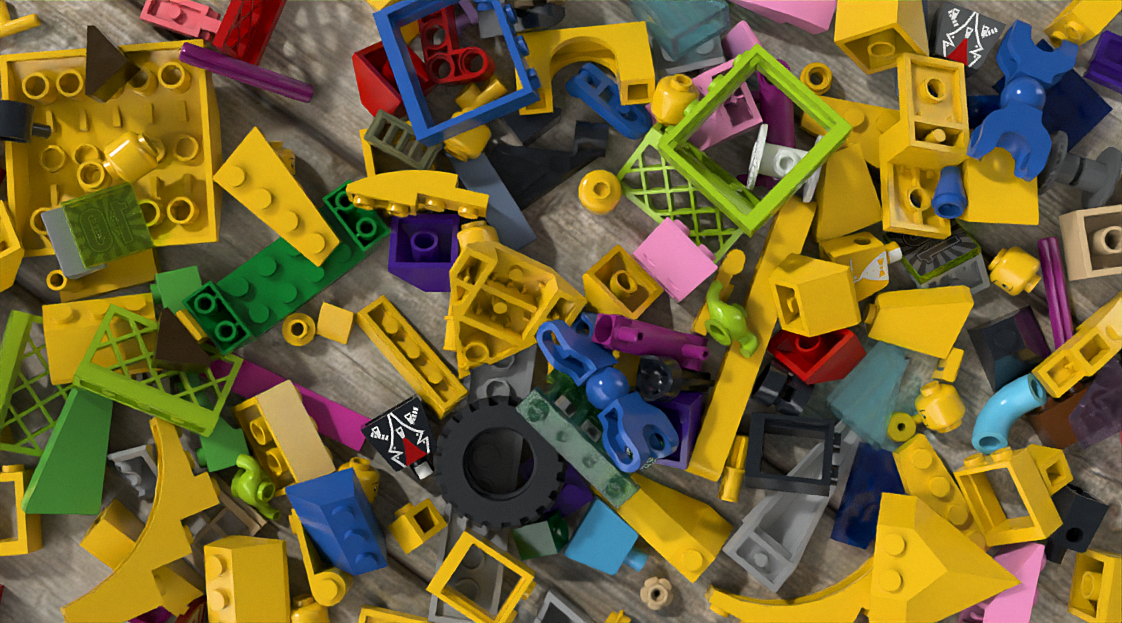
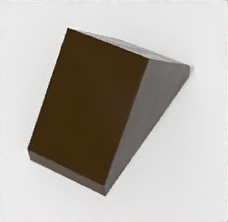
[85,25,141,103]
[151,306,213,374]

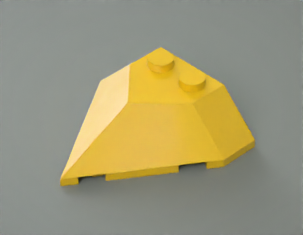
[449,241,587,379]
[869,492,1022,623]

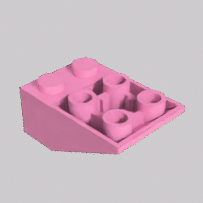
[645,58,763,152]
[631,217,718,303]
[958,541,1046,623]

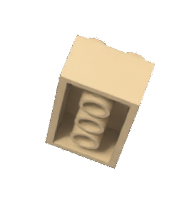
[1058,204,1122,281]

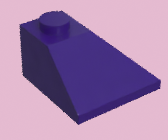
[388,214,460,292]
[627,391,703,470]

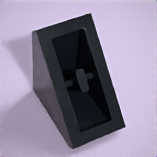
[494,99,561,147]

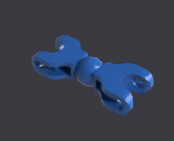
[967,19,1078,182]
[536,311,679,473]

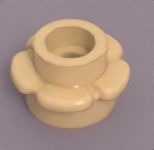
[640,576,673,610]

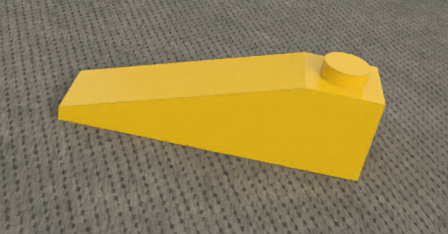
[589,462,734,584]

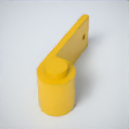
[289,508,353,606]

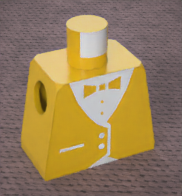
[818,231,902,302]

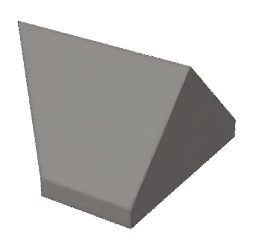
[106,443,158,501]

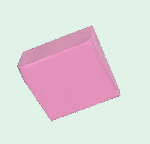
[721,20,763,60]

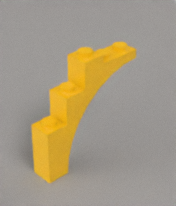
[60,417,221,623]
[704,553,874,623]

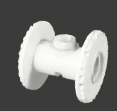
[747,124,824,202]

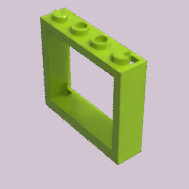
[657,43,853,238]

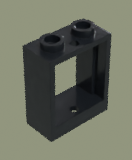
[745,412,841,497]

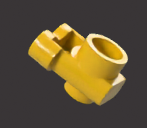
[454,73,508,113]

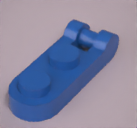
[565,63,652,140]

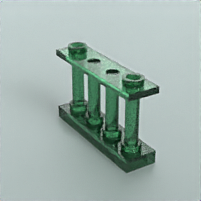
[515,368,665,509]

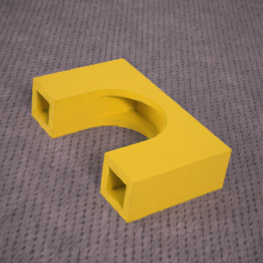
[515,21,655,115]

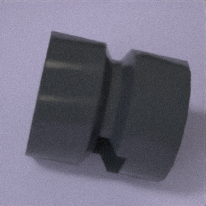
[751,360,814,416]

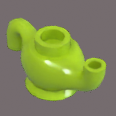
[705,280,759,358]
[231,453,281,521]

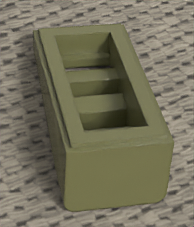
[364,109,443,170]

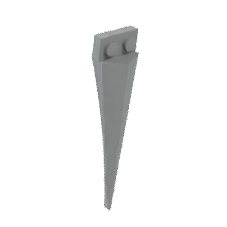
[722,357,910,593]

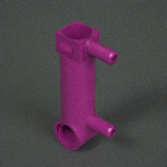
[736,59,796,190]
[591,313,710,372]

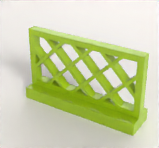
[616,122,762,264]
[72,304,244,437]
[0,310,81,457]

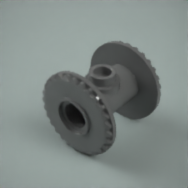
[1037,130,1122,209]

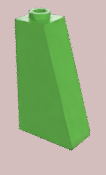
[21,388,113,515]

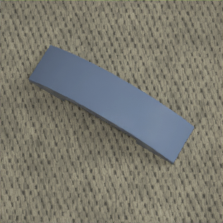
[441,144,537,252]

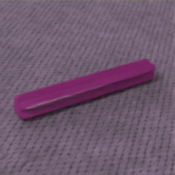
[179,42,314,103]
[1037,237,1075,350]

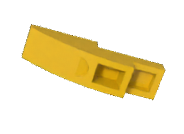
[346,170,489,219]
[1031,290,1122,398]

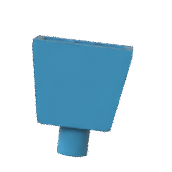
[563,495,649,575]

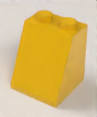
[834,0,929,75]
[956,129,1039,225]
[1067,548,1122,623]

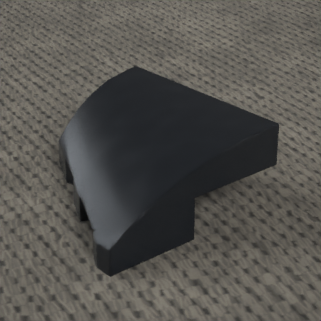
[477,3,566,39]

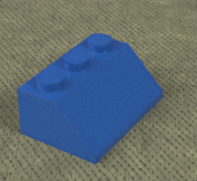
[285,467,388,576]

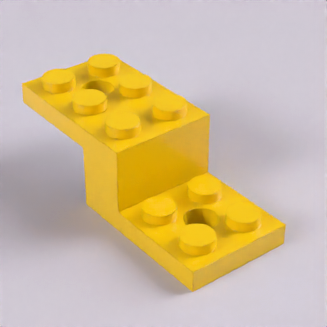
[878,52,970,240]

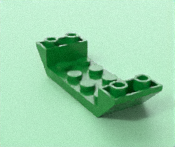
[181,179,391,357]

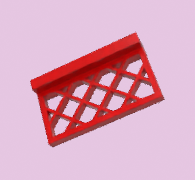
[212,0,287,66]

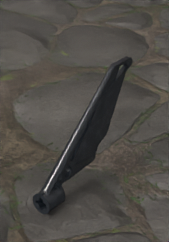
[432,120,609,231]

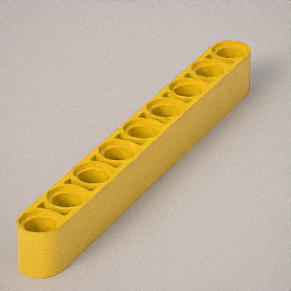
[684,195,817,482]

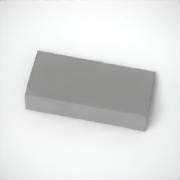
[41,207,107,280]

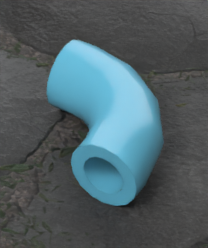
[972,373,1047,454]

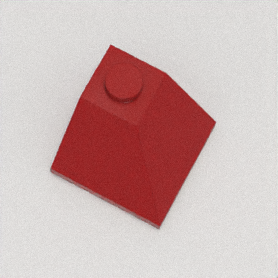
[352,41,439,125]
[766,328,868,385]

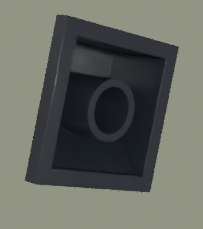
[967,305,1051,392]

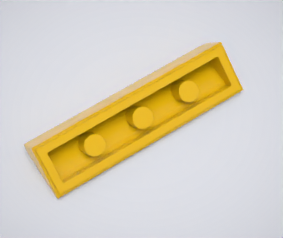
[356,294,470,420]

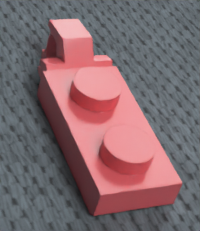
[139,0,222,43]

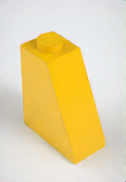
[811,141,882,243]
[862,285,974,360]

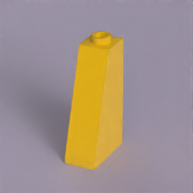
[79,497,206,617]

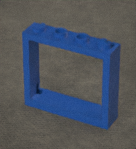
[373,0,542,148]

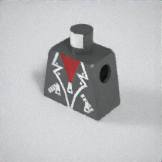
[928,1,1006,78]

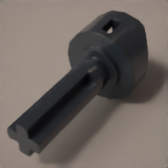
[636,354,715,402]

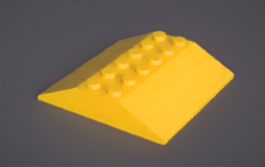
[0,39,223,258]

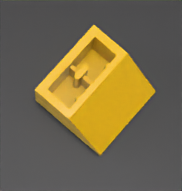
[768,253,861,337]

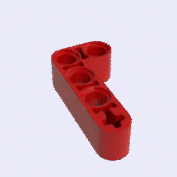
[418,4,495,87]

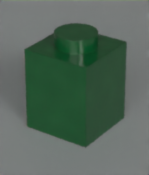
[511,509,569,561]

